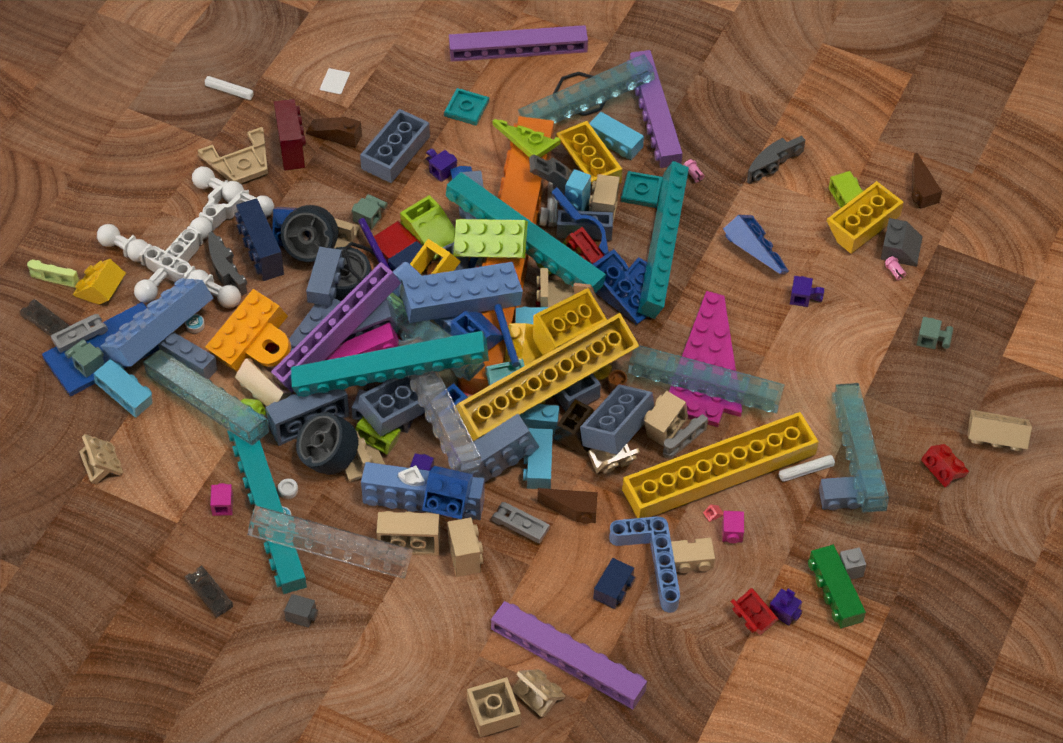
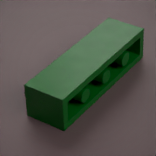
[808,544,866,629]

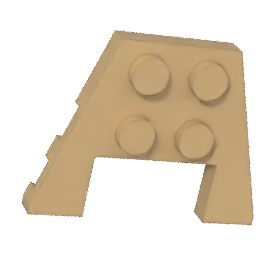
[198,127,268,184]

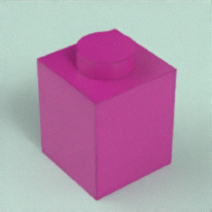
[210,483,233,516]
[722,511,744,544]

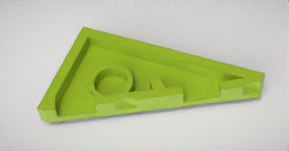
[493,119,561,157]

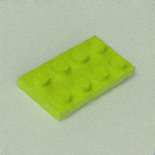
[453,219,528,259]

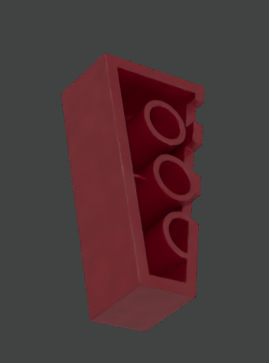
[274,99,306,171]

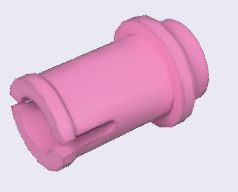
[684,159,705,183]
[885,256,907,280]

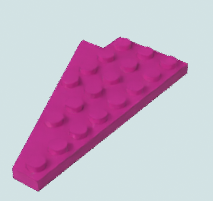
[669,291,742,427]

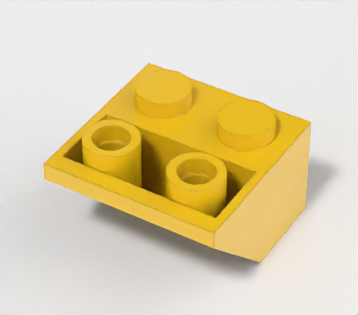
[73,259,126,305]

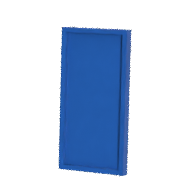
[42,302,159,397]

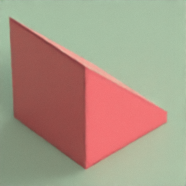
[703,504,723,522]

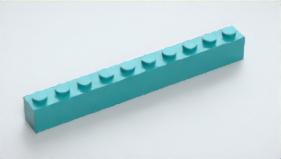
[638,161,689,319]
[446,172,606,293]
[291,331,489,397]
[227,416,307,594]

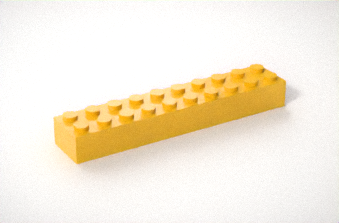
[453,313,639,442]
[622,412,819,518]

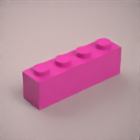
[324,322,400,361]

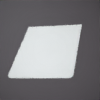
[320,68,350,94]

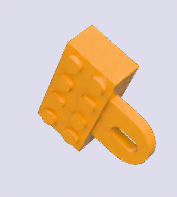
[205,289,291,373]

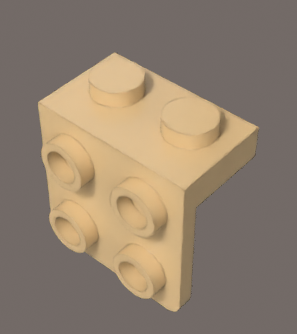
[537,268,574,307]
[588,444,640,474]

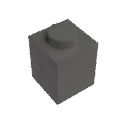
[284,594,318,628]

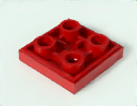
[374,221,421,261]

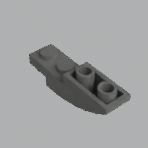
[747,135,806,184]
[529,154,572,195]
[208,231,248,296]

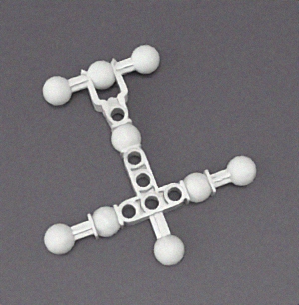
[97,166,274,308]

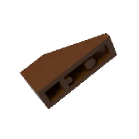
[306,117,362,148]
[911,153,942,209]
[537,488,598,524]

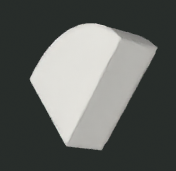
[398,466,425,486]

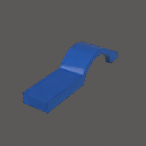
[552,187,609,255]

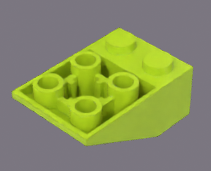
[400,195,455,260]

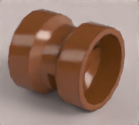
[607,370,627,393]

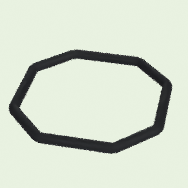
[553,72,610,116]
[343,242,377,282]

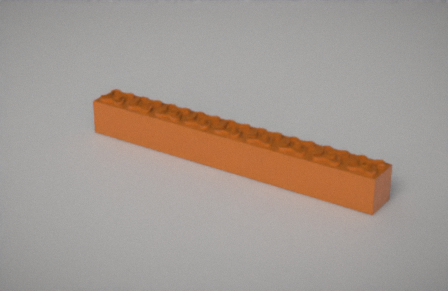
[458,116,554,395]

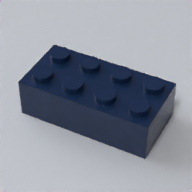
[234,198,284,281]

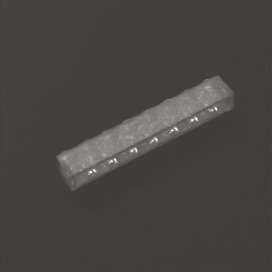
[398,336,481,473]
[248,505,413,579]

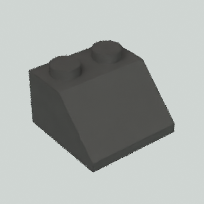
[881,218,923,267]

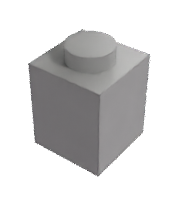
[839,547,866,580]

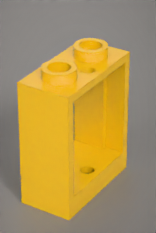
[410,239,461,274]

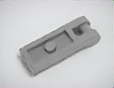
[51,314,108,353]
[663,414,708,459]
[491,502,550,544]

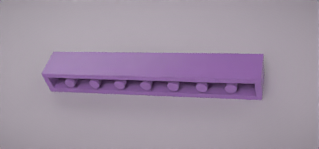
[449,25,588,62]
[627,50,683,168]
[271,262,401,393]
[491,601,647,710]

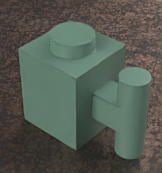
[352,194,388,230]
[917,317,953,349]
[65,339,104,378]

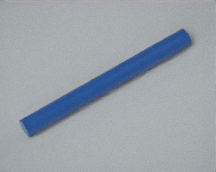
[494,304,520,367]

